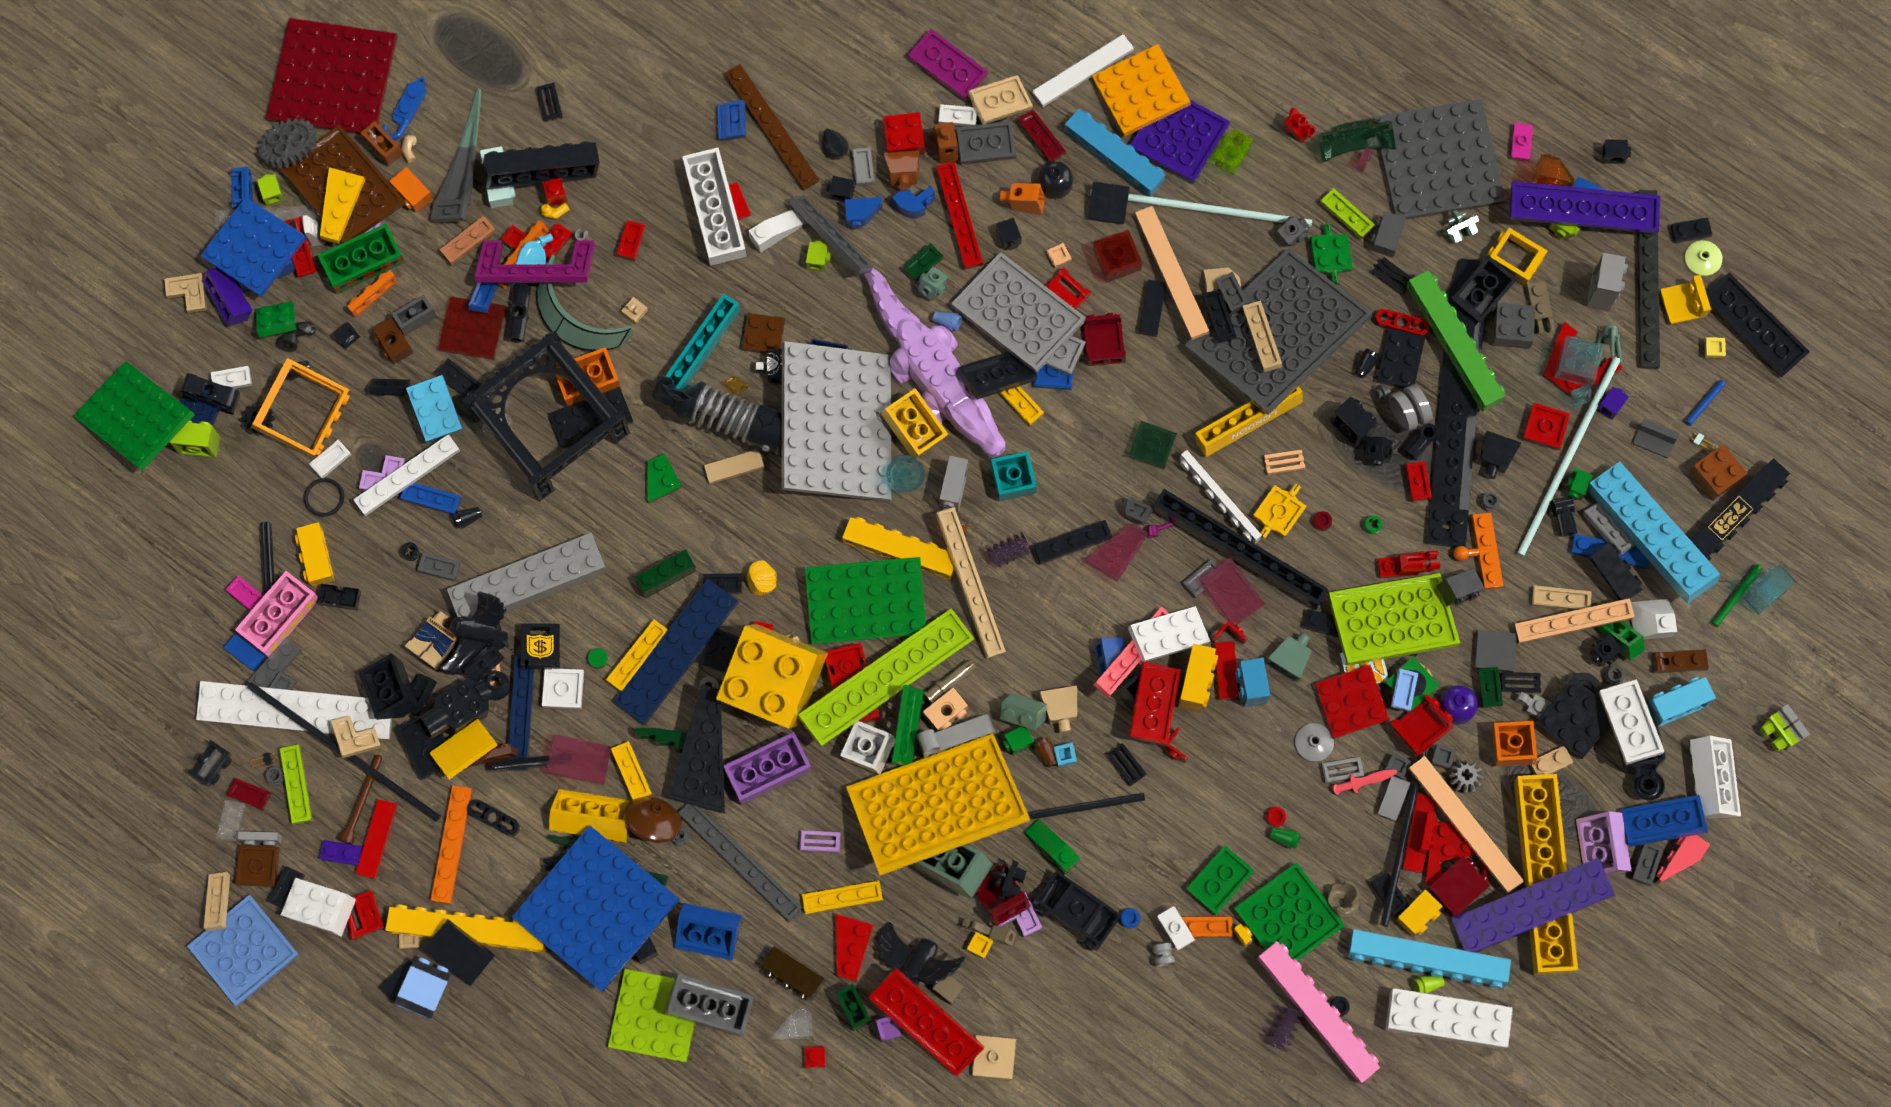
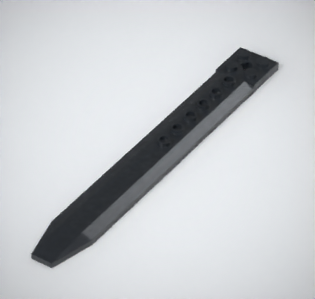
[1427,258,1485,548]

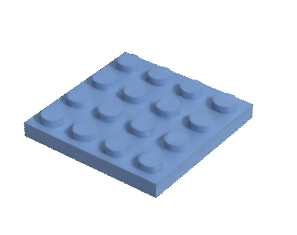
[187,895,299,1007]

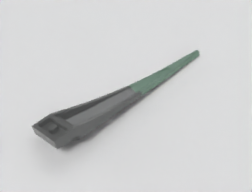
[431,88,482,223]

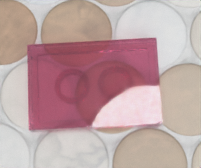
[1199,558,1265,626]
[546,734,611,785]

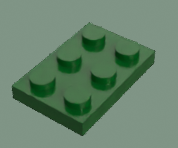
[1186,845,1255,916]

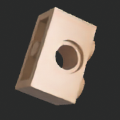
[923,688,968,732]

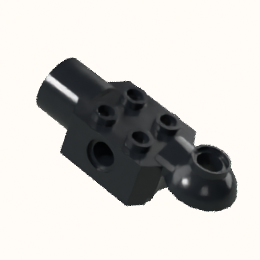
[417,670,510,740]
[1615,720,1666,801]

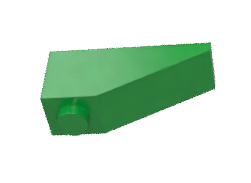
[1596,621,1645,661]
[1025,819,1080,875]

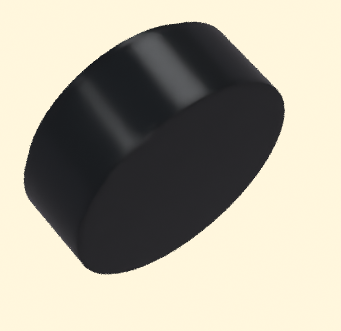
[1330,996,1350,1017]

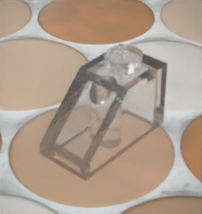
[773,1009,814,1042]

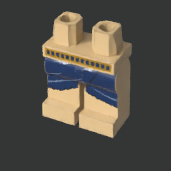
[405,611,460,671]

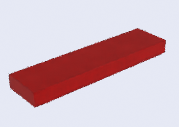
[355,799,398,880]

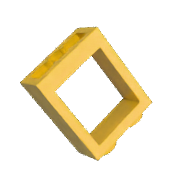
[1487,228,1547,286]

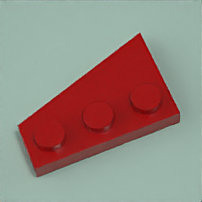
[836,914,874,982]

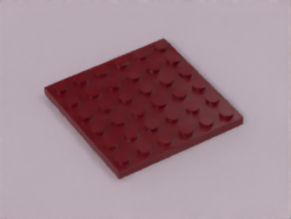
[266,18,398,135]

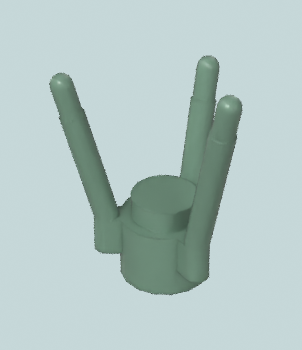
[1590,325,1622,367]

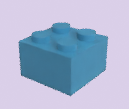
[1235,658,1271,707]

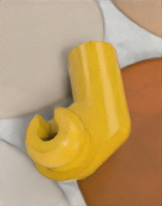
[541,202,570,219]

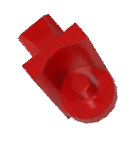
[1283,108,1316,143]

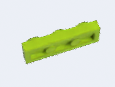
[1320,188,1375,239]

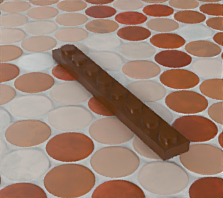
[725,64,819,191]

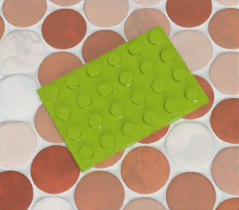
[1328,573,1460,666]

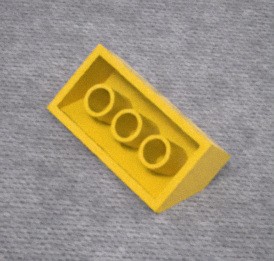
[549,789,632,842]

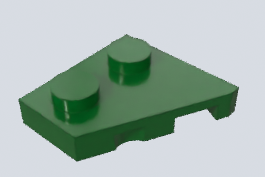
[647,453,682,504]

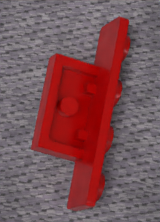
[1403,793,1438,873]

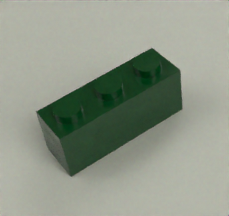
[635,549,696,598]

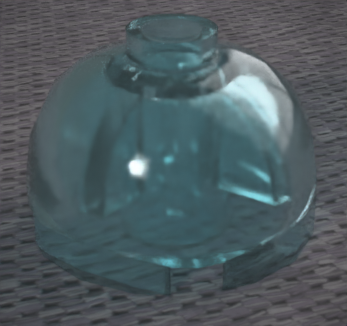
[886,455,924,494]

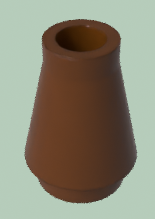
[1034,737,1057,768]

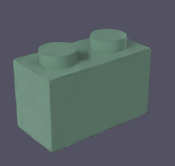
[1000,693,1047,730]

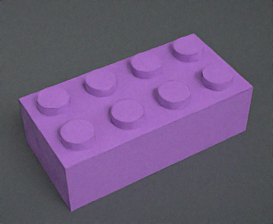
[723,732,812,805]

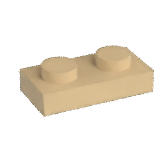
[1530,746,1574,775]

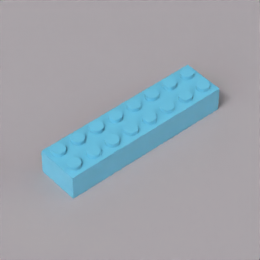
[1588,462,1720,604]

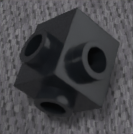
[1364,436,1393,466]
[1589,634,1623,667]

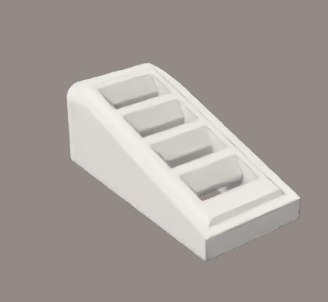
[302,215,326,247]

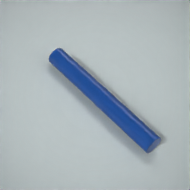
[1685,380,1726,426]

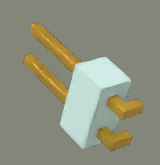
[1691,433,1714,451]

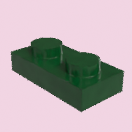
[903,243,943,282]
[1478,667,1503,708]

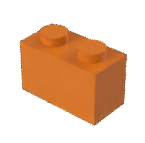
[389,167,433,213]

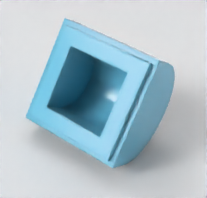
[1054,742,1077,767]

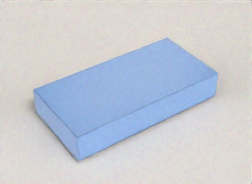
[1390,669,1418,711]

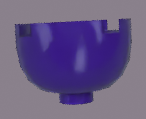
[1439,685,1478,725]

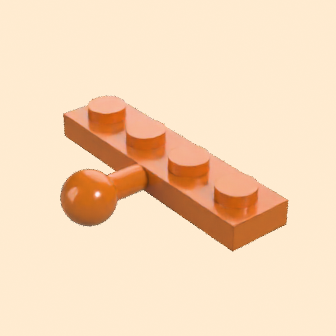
[1453,513,1503,590]

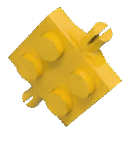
[1253,483,1306,539]

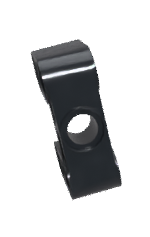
[180,373,240,415]

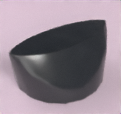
[821,129,849,160]

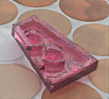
[1085,523,1148,582]

